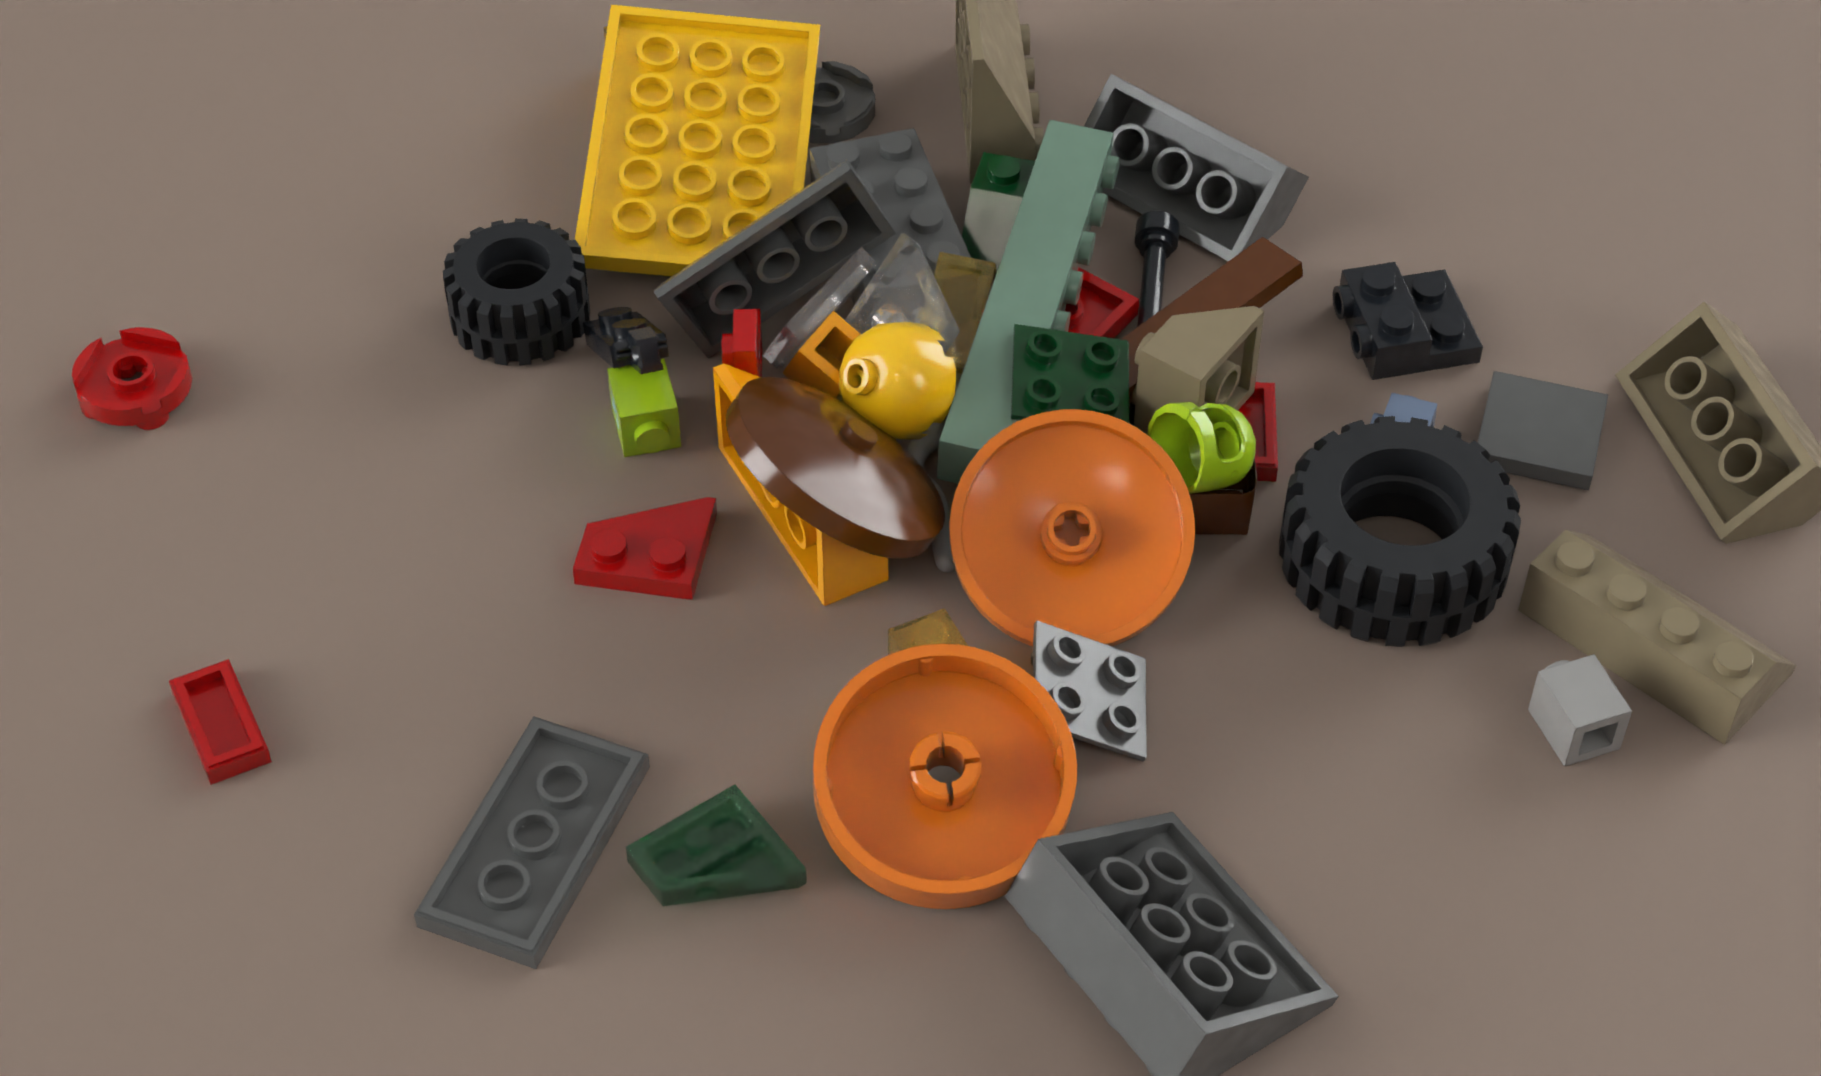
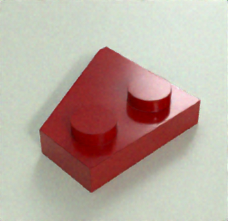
[573,497,717,600]

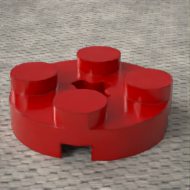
[72,327,193,430]

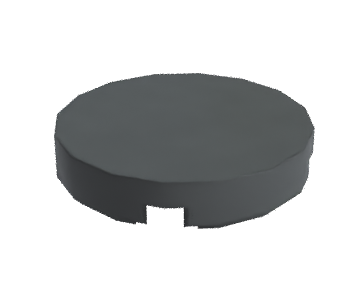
[809,61,875,143]

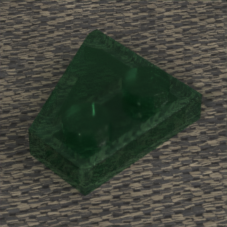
[625,784,807,907]

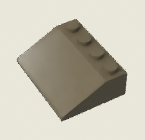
[955,0,1044,184]

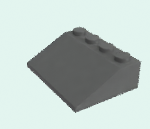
[1005,812,1339,1076]

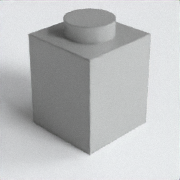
[1528,654,1632,767]

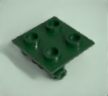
[1011,324,1129,423]

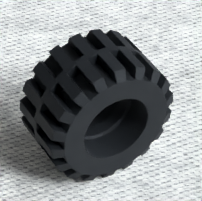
[443,218,590,366]

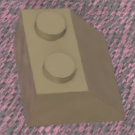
[1131,306,1264,434]

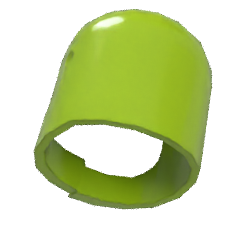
[1147,402,1256,494]

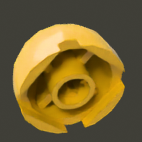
[839,322,956,440]

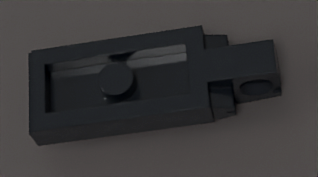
[583,307,669,374]

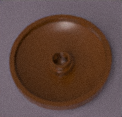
[726,377,945,559]

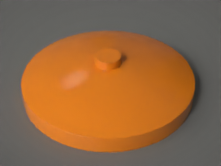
[949,409,1195,647]

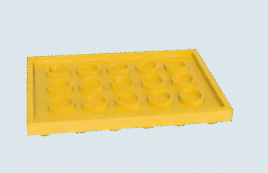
[575,5,820,277]

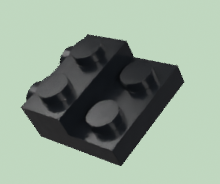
[1333,262,1483,380]

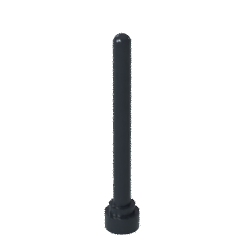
[1129,211,1180,426]

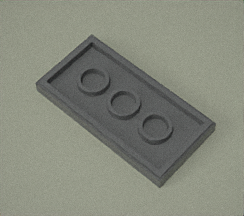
[414,716,650,969]

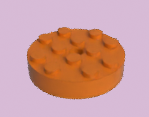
[813,644,1077,909]

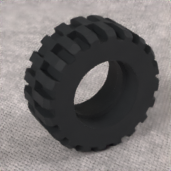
[1279,416,1521,647]

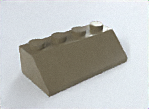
[1615,301,1821,544]
[1518,529,1796,745]

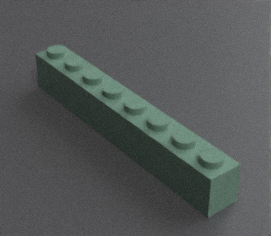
[937,120,1120,484]

